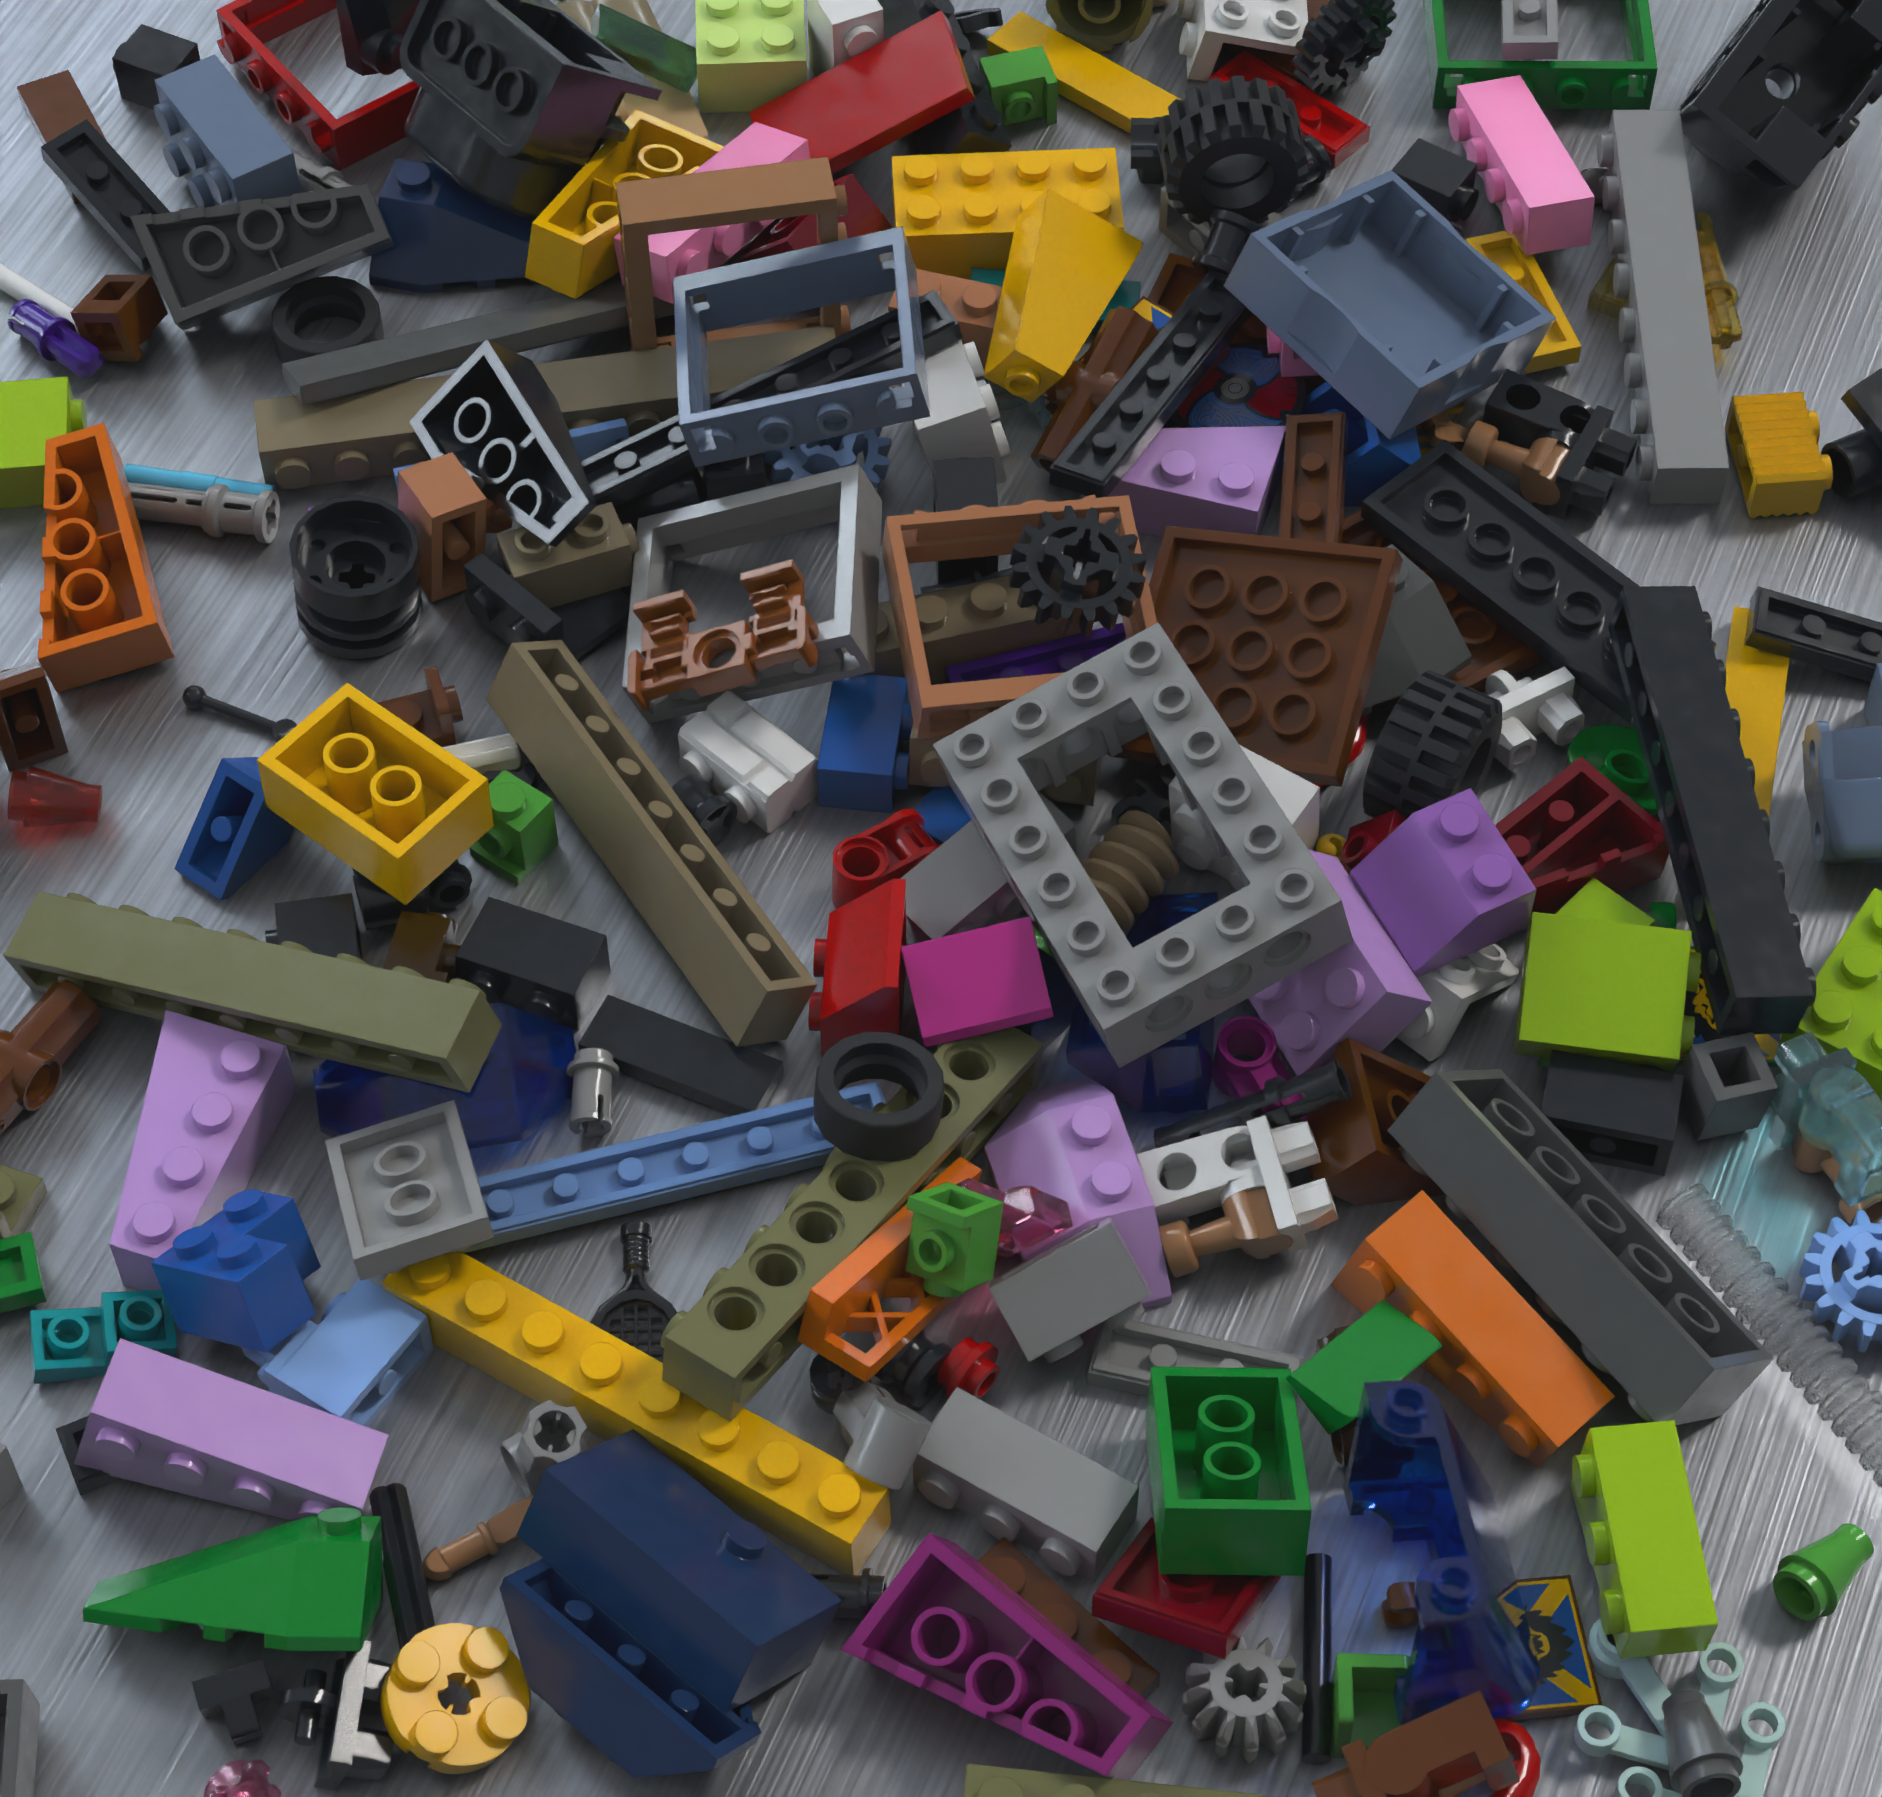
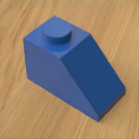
[174,757,295,900]

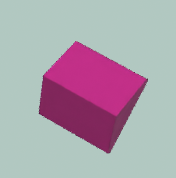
[901,916,1054,1047]

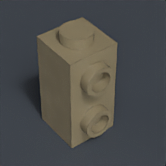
[496,502,640,609]

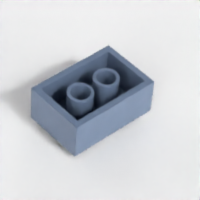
[154,54,301,208]

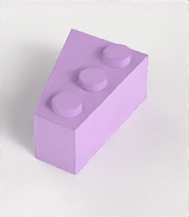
[1083,426,1286,538]

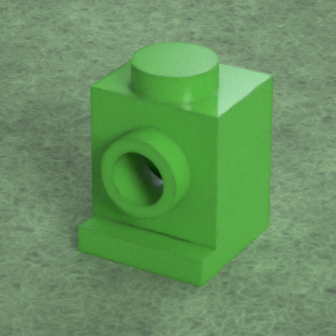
[979,46,1058,126]
[469,770,559,885]
[905,1182,1004,1298]

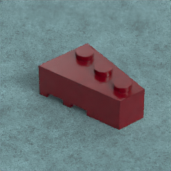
[1495,757,1669,921]

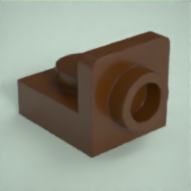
[378,666,463,747]

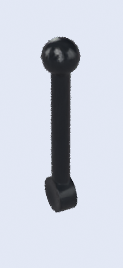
[182,685,297,742]

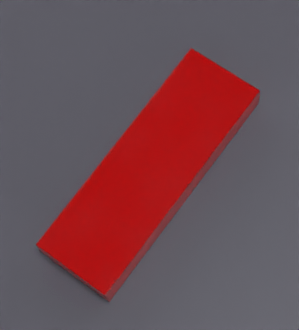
[1209,50,1370,169]

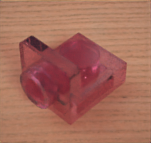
[956,1178,1073,1258]

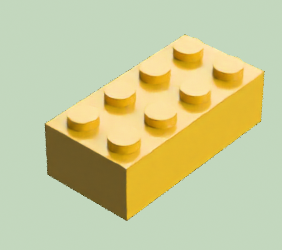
[892,148,1124,280]

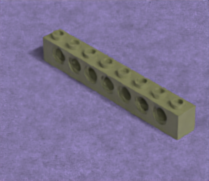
[661,1027,1044,1422]

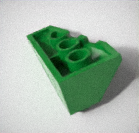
[83,1507,383,1651]

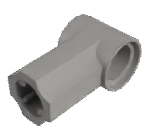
[833,1382,932,1490]
[499,1400,588,1497]

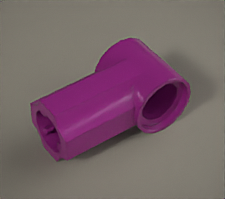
[1212,1016,1309,1129]

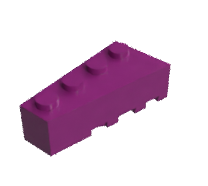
[841,1533,1174,1780]

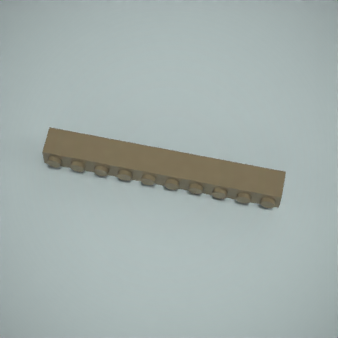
[253,325,836,491]

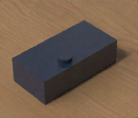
[516,1429,842,1713]

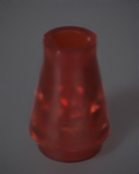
[8,766,103,828]

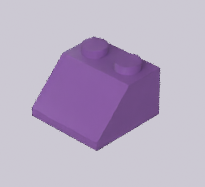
[1350,788,1537,978]

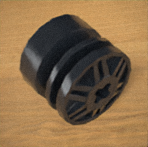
[289,495,423,660]

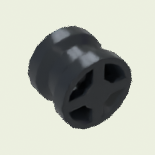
[672,774,737,847]
[874,1328,952,1408]

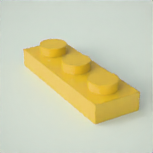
[1466,230,1582,374]

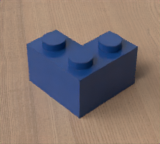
[151,1189,321,1353]

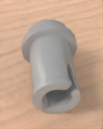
[567,1048,619,1137]

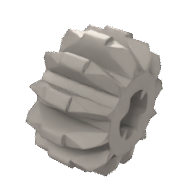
[1181,1636,1307,1764]

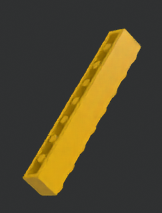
[382,1251,891,1575]

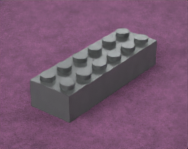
[1387,1069,1774,1425]

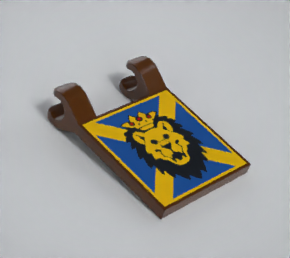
[1381,1575,1603,1723]

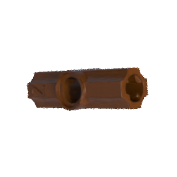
[1030,306,1158,473]
[0,980,103,1135]

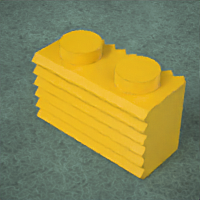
[1725,391,1833,519]

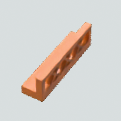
[797,1157,1014,1382]

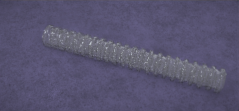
[1656,1184,1882,1487]

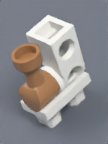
[1137,1115,1339,1278]

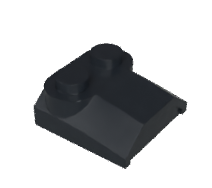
[336,0,420,76]

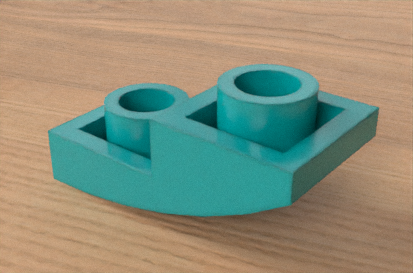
[29,1289,177,1384]

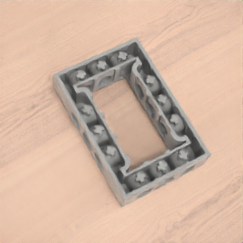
[933,622,1353,1068]

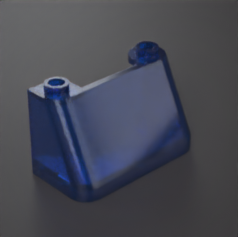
[1343,1380,1540,1725]

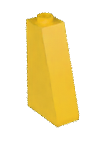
[983,188,1143,403]

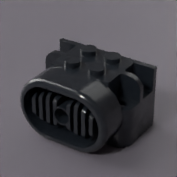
[400,0,662,220]
[1677,0,1882,190]

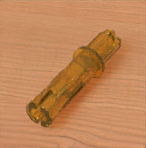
[1696,212,1743,350]

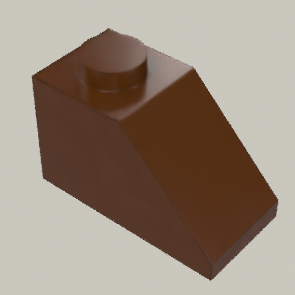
[0,661,69,772]

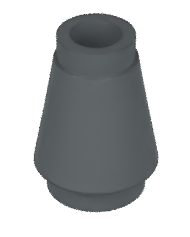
[1661,1690,1743,1797]

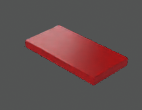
[749,10,975,174]

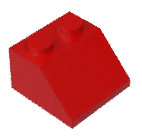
[808,878,907,1057]

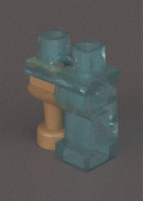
[1769,1032,1882,1227]

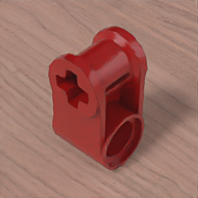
[832,809,941,909]

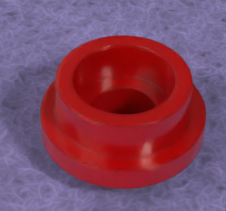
[937,1337,1000,1399]

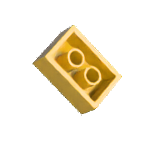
[257,683,494,905]

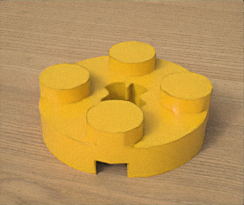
[380,1623,530,1774]

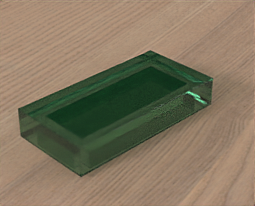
[591,3,697,93]

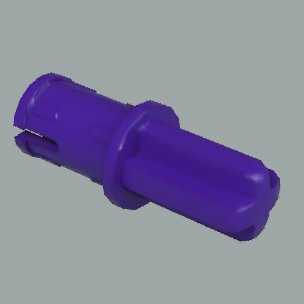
[7,299,104,378]

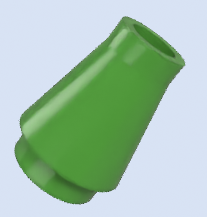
[1773,1523,1874,1620]

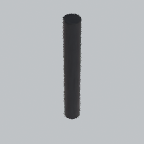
[1302,1553,1333,1765]

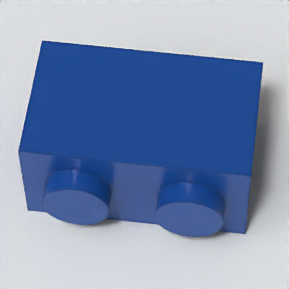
[817,674,913,814]

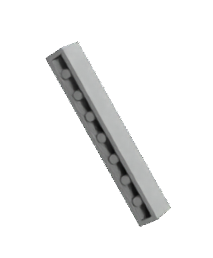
[1597,110,1729,504]

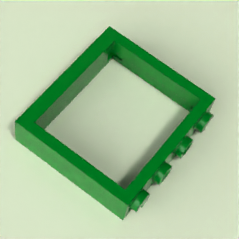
[1423,0,1658,110]

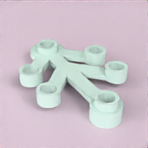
[1574,1619,1785,1797]

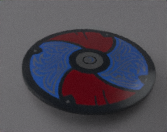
[1171,343,1306,428]

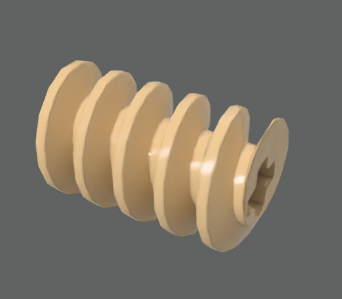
[1081,810,1179,931]

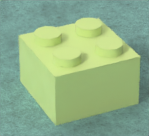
[695,0,807,113]

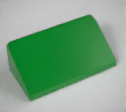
[1286,1299,1442,1435]

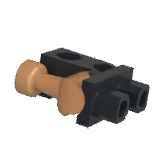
[1462,369,1637,520]

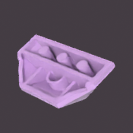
[984,1076,1172,1309]

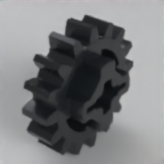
[1291,0,1397,95]
[1009,506,1146,637]

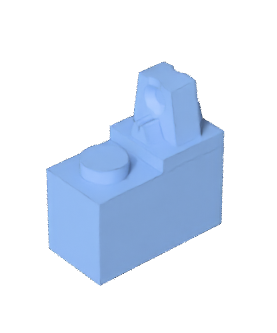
[242,1278,434,1427]

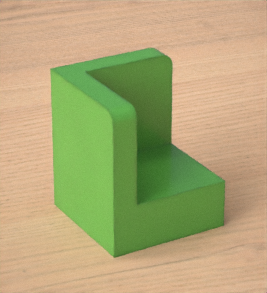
[1331,1653,1410,1758]

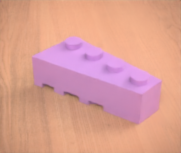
[109,1010,297,1291]
[74,1338,389,1521]

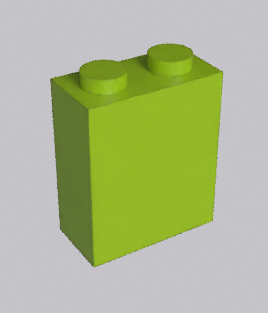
[0,376,87,509]
[1513,912,1701,1073]

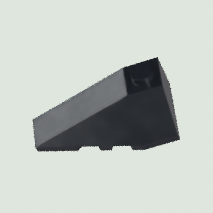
[409,339,597,547]

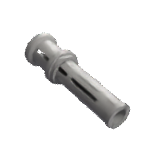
[128,482,280,544]

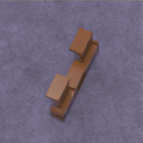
[627,559,818,711]

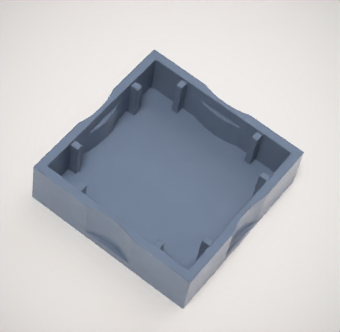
[1224,170,1556,440]

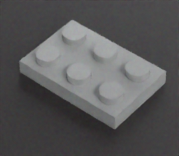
[325,1100,495,1281]

